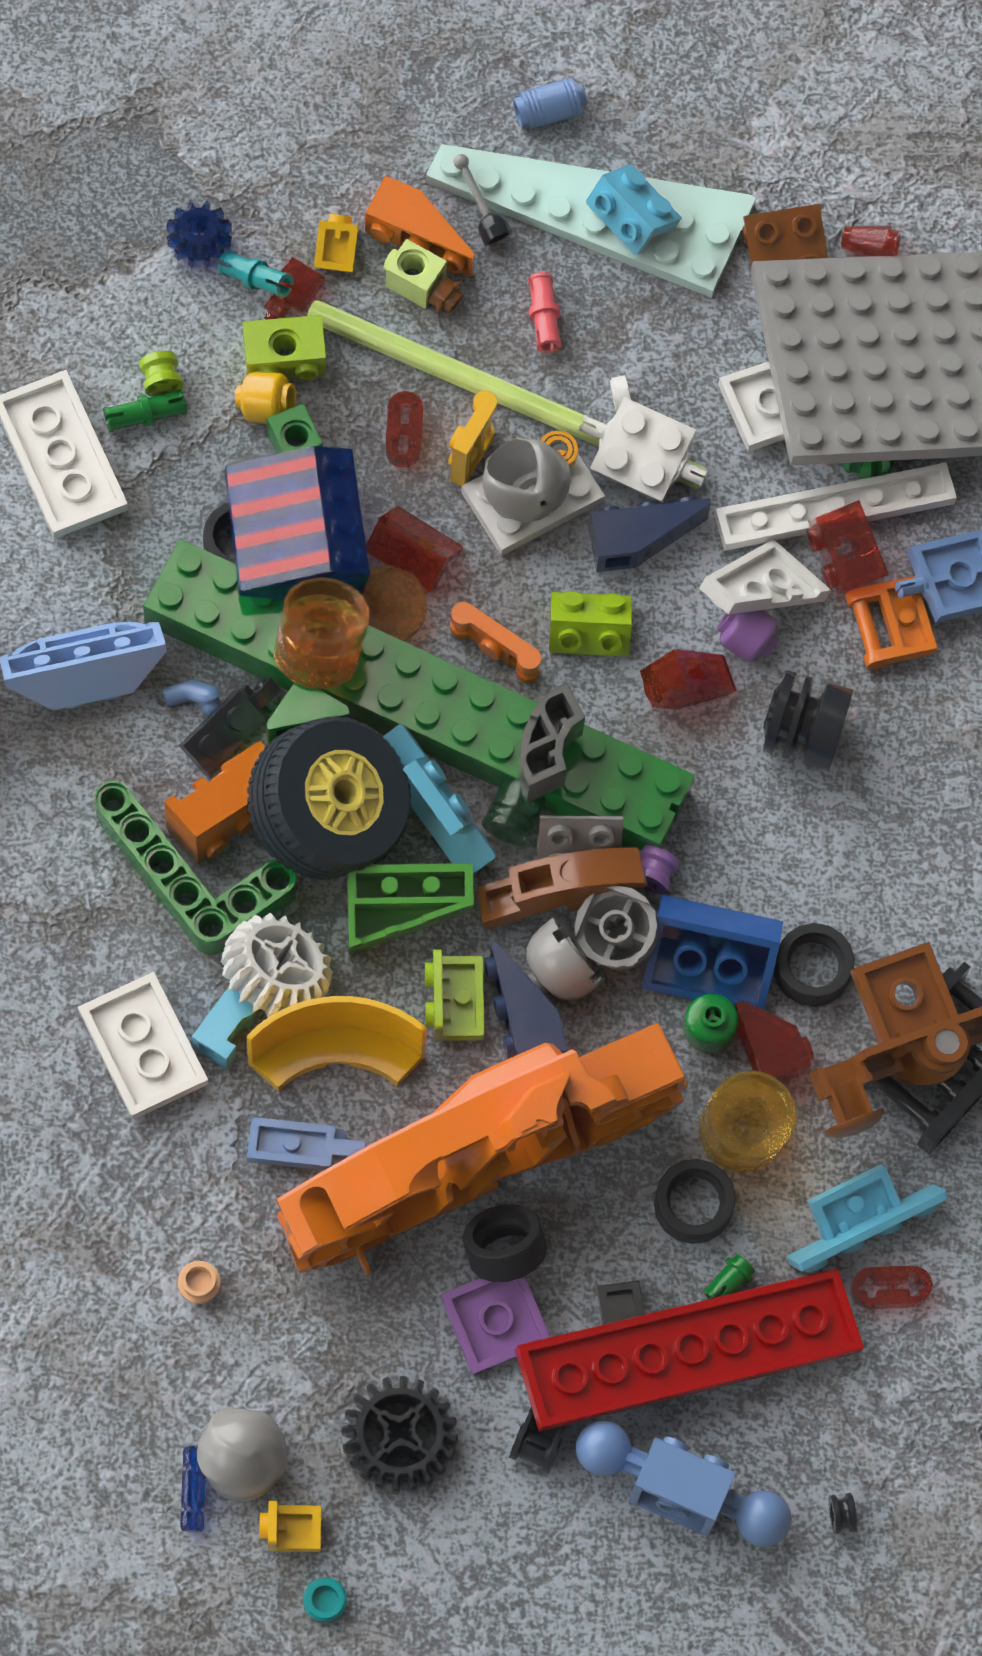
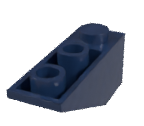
[589,496,711,572]
[484,942,568,1059]

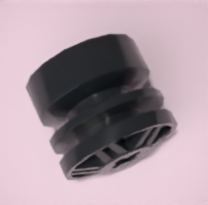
[763,670,854,771]

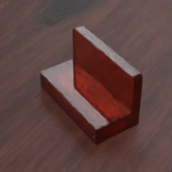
[364,506,463,592]

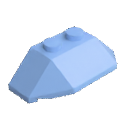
[0,622,167,711]

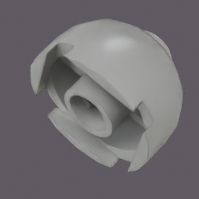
[574,886,659,971]
[526,917,606,1001]

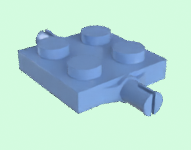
[895,529,982,623]

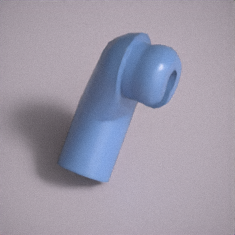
[162,679,222,714]

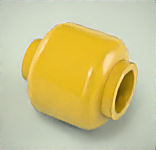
[235,372,296,424]

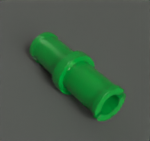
[103,389,187,432]

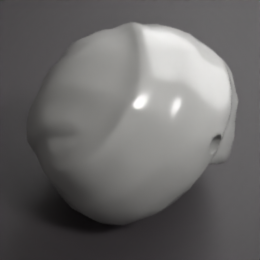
[482,437,571,522]
[197,1408,287,1502]

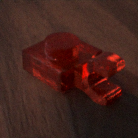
[264,257,325,320]

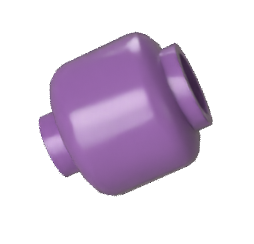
[717,610,779,662]

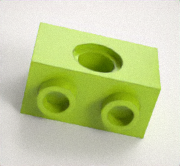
[242,315,326,381]

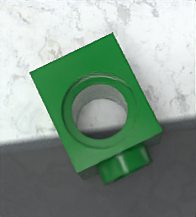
[267,404,323,475]

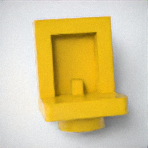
[259,1501,321,1552]

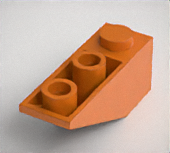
[365,175,475,276]

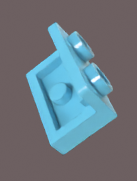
[586,164,682,255]

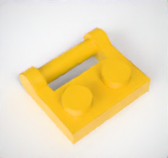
[448,390,497,487]

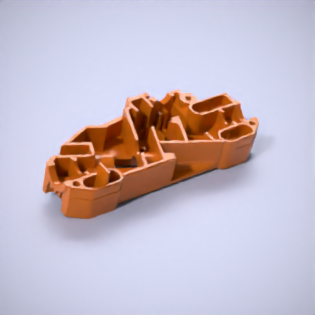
[276,1023,688,1277]

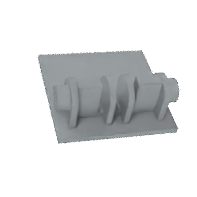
[537,816,623,860]

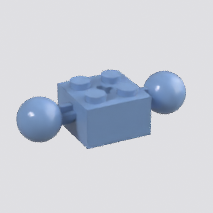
[576,1420,792,1547]

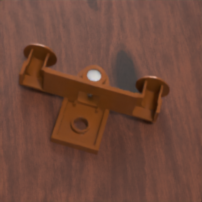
[809,942,982,1138]

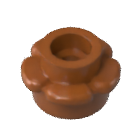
[428,277,464,313]

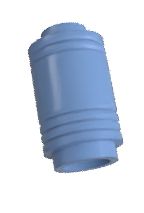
[513,77,587,130]

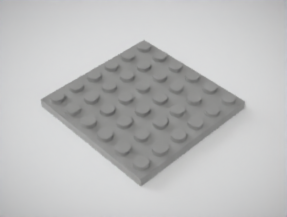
[750,252,982,466]

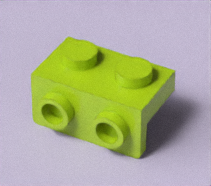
[549,591,632,657]
[425,950,484,1041]

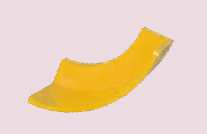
[247,996,427,1092]

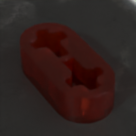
[385,391,423,468]
[850,1265,933,1309]

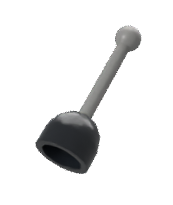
[453,154,513,246]

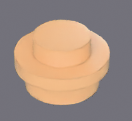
[178,1261,221,1304]

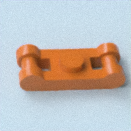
[450,602,541,684]

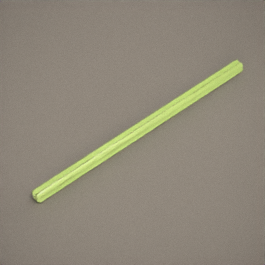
[307,300,707,489]

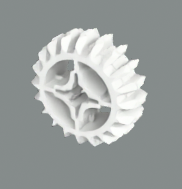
[220,913,333,1018]

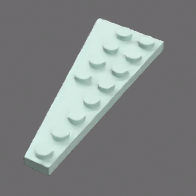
[426,144,756,298]

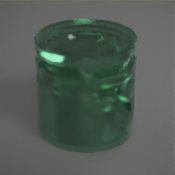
[481,778,546,846]

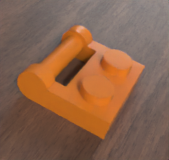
[845,576,937,670]

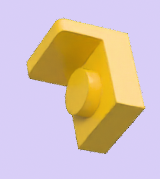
[314,214,360,273]

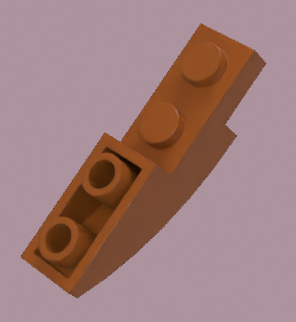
[477,848,647,930]

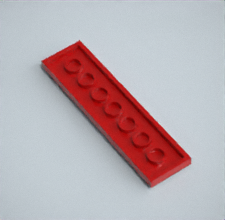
[515,1268,864,1432]

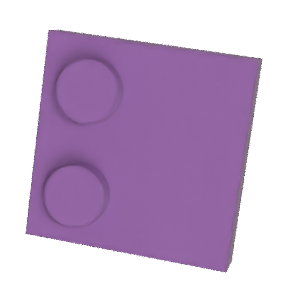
[439,1277,550,1375]

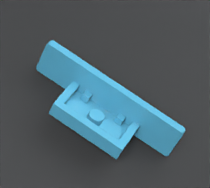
[383,724,497,874]
[786,1164,949,1272]

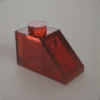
[640,649,737,710]
[734,1001,814,1090]

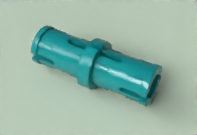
[218,251,294,298]

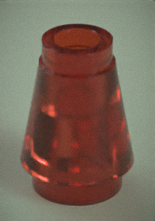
[841,225,901,257]

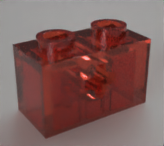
[806,500,889,595]

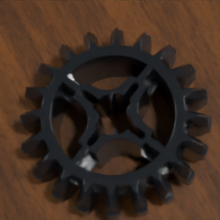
[341,1376,458,1494]

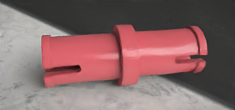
[528,272,562,353]

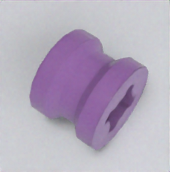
[641,845,680,894]

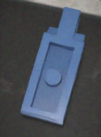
[247,1117,367,1170]

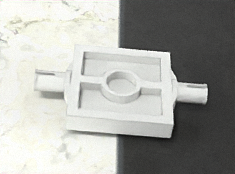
[579,397,708,504]

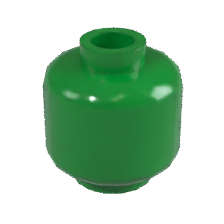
[683,994,739,1053]

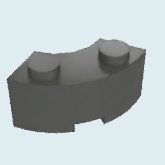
[518,682,585,803]

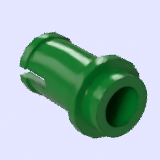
[702,1254,755,1299]

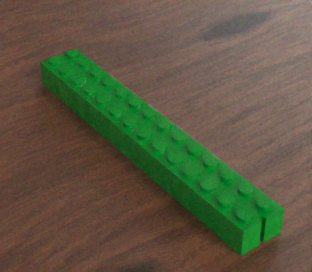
[143,539,695,851]

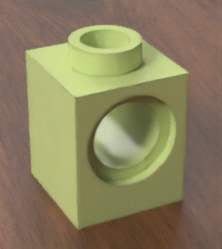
[383,239,447,309]

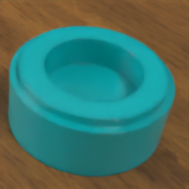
[303,1577,347,1624]

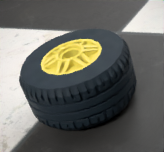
[247,716,411,880]

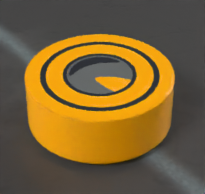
[540,431,578,469]

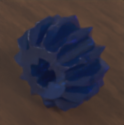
[166,200,232,268]

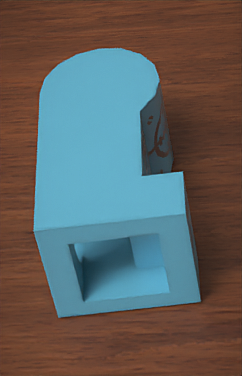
[192,988,259,1070]

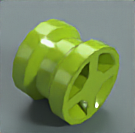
[139,351,184,397]

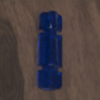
[180,1446,206,1533]

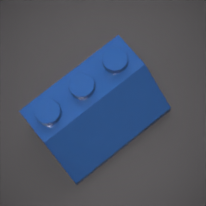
[641,895,783,1015]

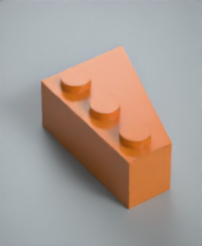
[164,740,266,865]

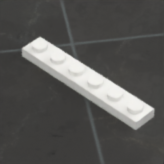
[715,462,957,551]

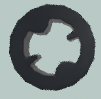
[828,1493,857,1534]

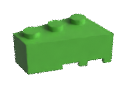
[347,863,474,955]

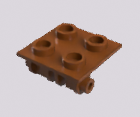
[741,204,828,267]

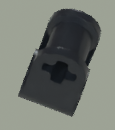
[509,1407,567,1474]

